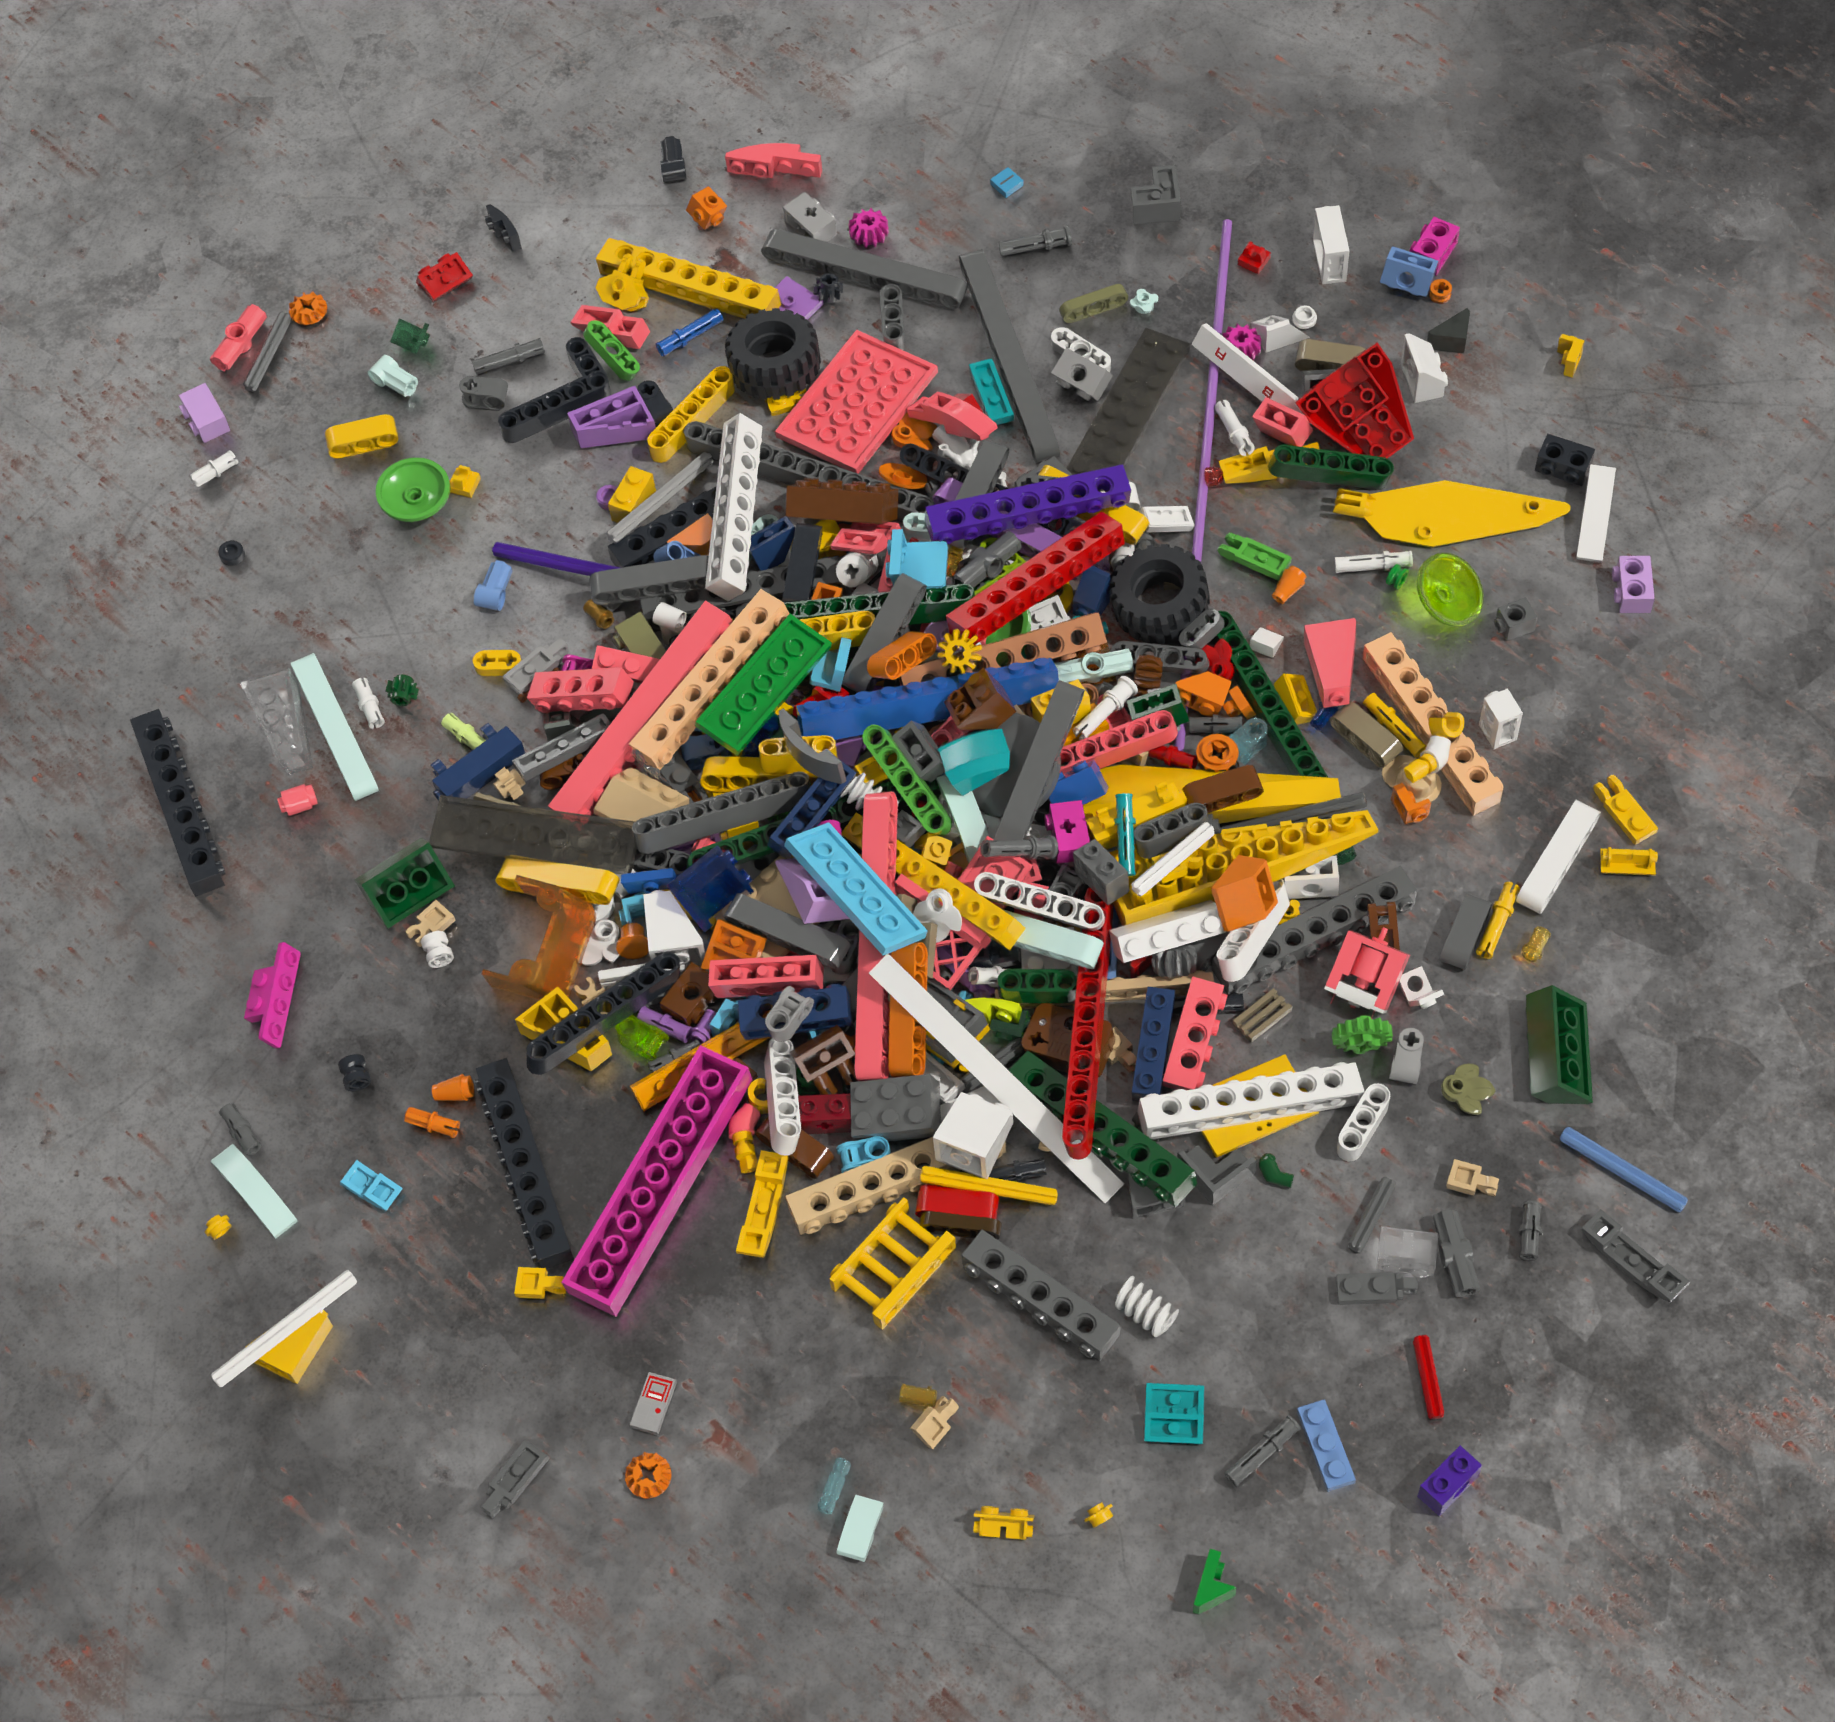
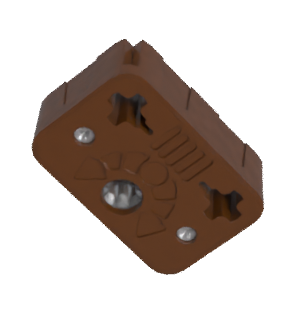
[1022,1003,1116,1077]

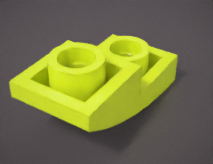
[965,998,1025,1025]

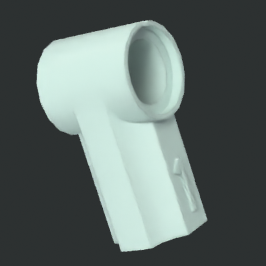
[367,355,418,397]

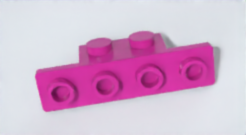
[244,942,301,1049]

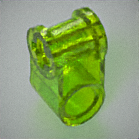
[615,1015,669,1061]

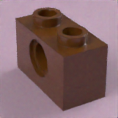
[660,962,718,1027]

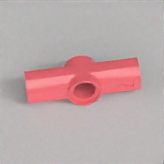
[210,304,267,372]

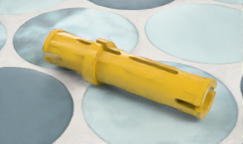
[1363,693,1427,758]
[1476,882,1520,959]

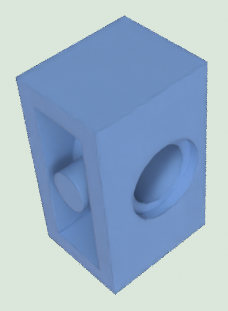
[1380,246,1438,297]

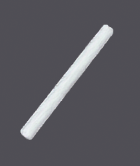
[211,1270,357,1387]

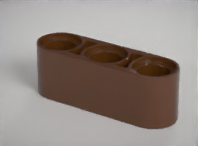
[1182,765,1264,813]
[755,1116,834,1179]

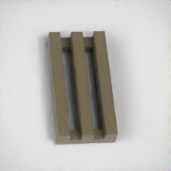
[1233,988,1292,1043]

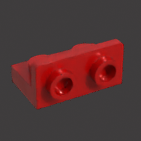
[416,252,473,302]

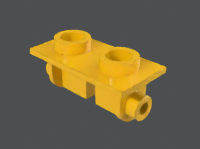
[1600,847,1658,875]
[973,1506,1034,1540]

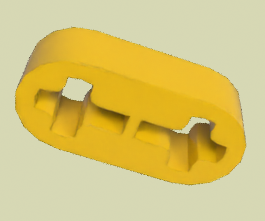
[473,650,522,676]

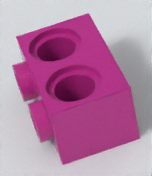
[1409,217,1460,276]

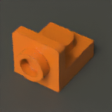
[1391,783,1431,825]

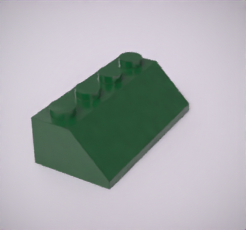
[1526,985,1593,1104]

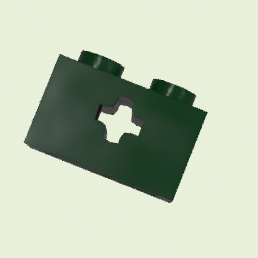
[1127,684,1190,737]

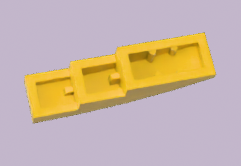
[1219,442,1320,484]

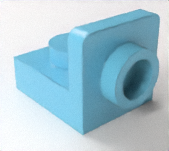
[709,998,739,1037]

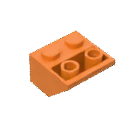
[1211,855,1278,932]

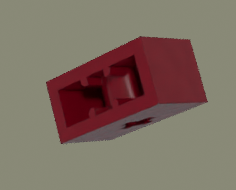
[798,1093,851,1134]

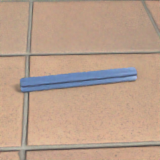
[1560,1127,1688,1212]

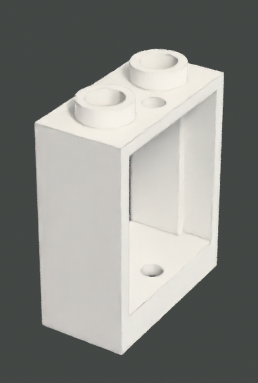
[1313,205,1349,284]

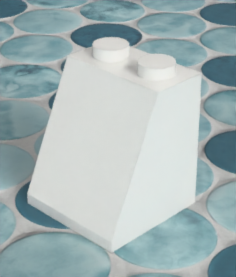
[643,890,706,972]
[933,1092,1013,1179]

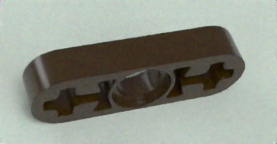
[920,1211,1002,1240]

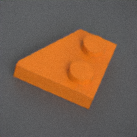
[701,919,767,970]

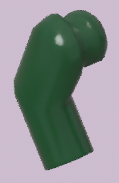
[1259,1153,1294,1188]

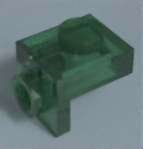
[390,318,430,354]
[990,1009,1031,1041]

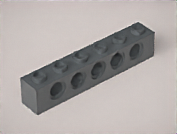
[962,1230,1120,1361]

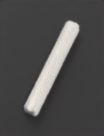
[1132,822,1214,896]

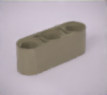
[1295,339,1365,371]
[1329,701,1403,768]

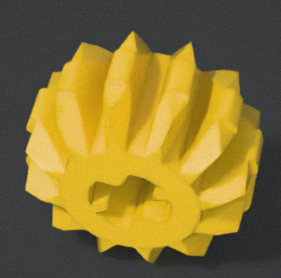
[937,629,982,674]

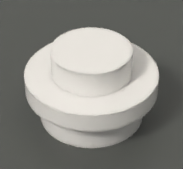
[1292,306,1317,329]

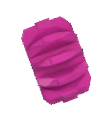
[848,207,889,249]
[1222,323,1261,361]

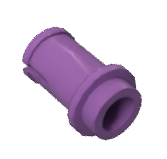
[690,1009,716,1045]

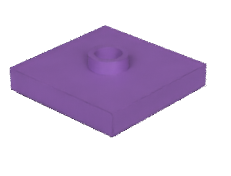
[775,276,823,320]

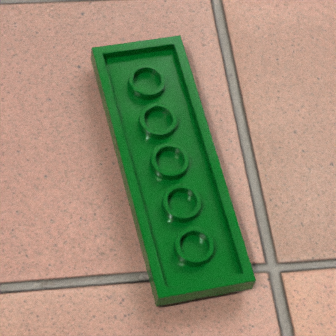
[695,614,832,756]

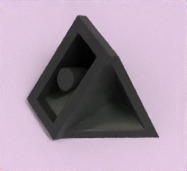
[543,711,583,742]

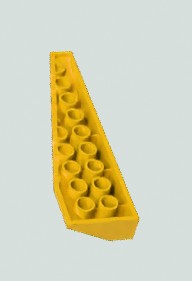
[1109,810,1378,926]

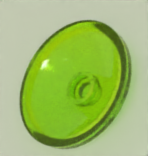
[1416,553,1484,627]

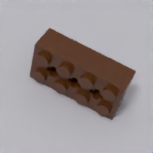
[786,478,899,524]

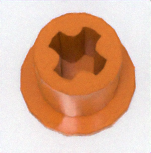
[616,923,649,959]

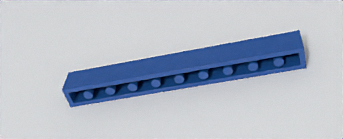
[796,658,1059,740]

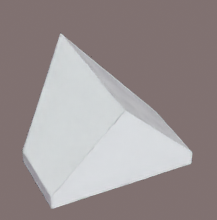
[1251,315,1310,353]

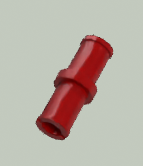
[1147,745,1198,769]

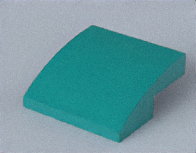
[1144,1383,1204,1444]

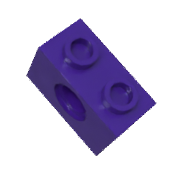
[1417,1445,1482,1517]

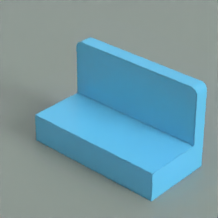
[810,638,852,691]

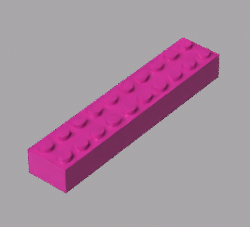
[561,1045,753,1317]

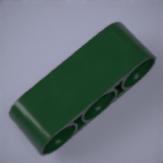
[998,969,1077,1003]

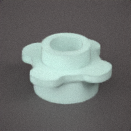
[1130,289,1158,314]

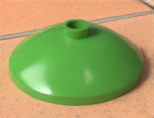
[376,458,450,522]

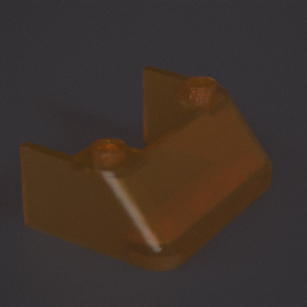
[482,875,597,1000]

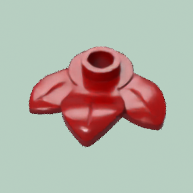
[1191,638,1234,680]

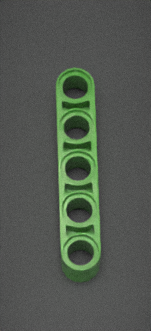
[862,725,952,836]

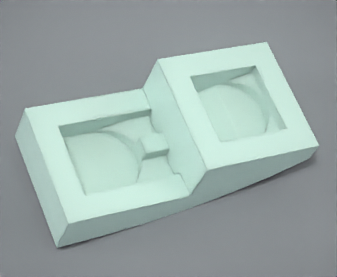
[837,1495,883,1562]

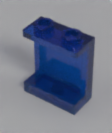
[667,845,754,932]

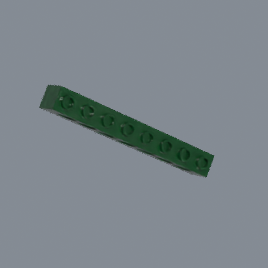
[1008,1051,1197,1207]

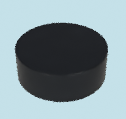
[218,540,245,566]

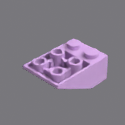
[775,858,849,924]

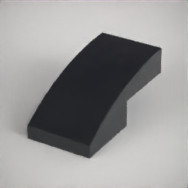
[962,940,1022,968]

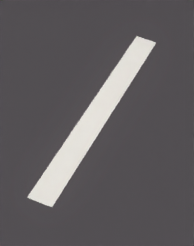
[869,954,1124,1203]

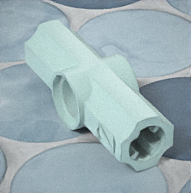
[1054,649,1134,683]

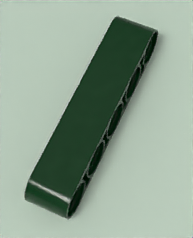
[1268,445,1394,490]

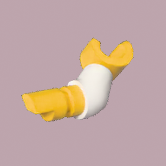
[1403,712,1464,783]

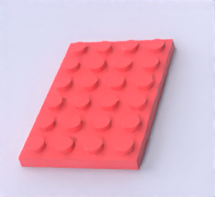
[775,330,938,474]

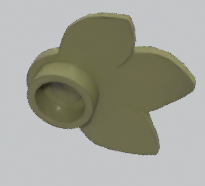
[1441,1063,1496,1115]

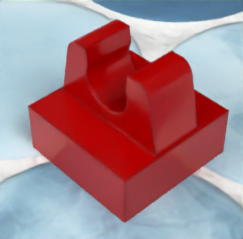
[1237,241,1271,274]

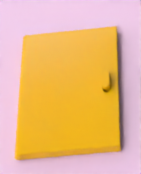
[1191,1054,1319,1158]

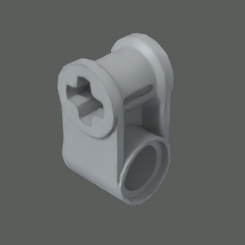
[765,986,814,1042]
[1389,1028,1424,1084]

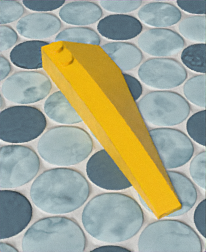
[1083,765,1341,823]

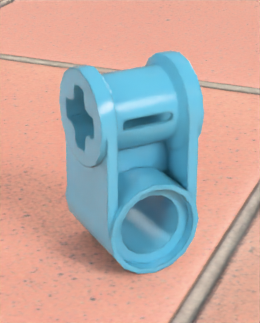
[836,1136,891,1173]

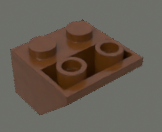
[944,667,1017,730]

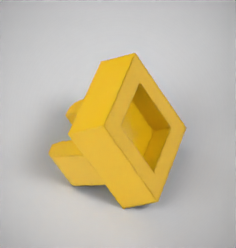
[450,465,481,498]

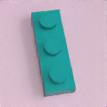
[969,358,1014,425]

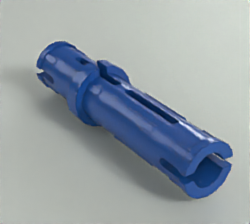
[655,308,724,357]

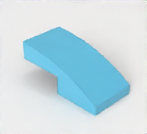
[340,1160,403,1211]

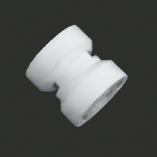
[420,931,454,968]

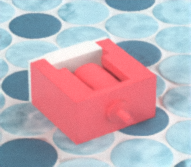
[1324,927,1410,1019]

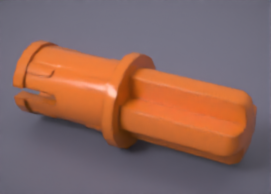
[404,1107,460,1138]

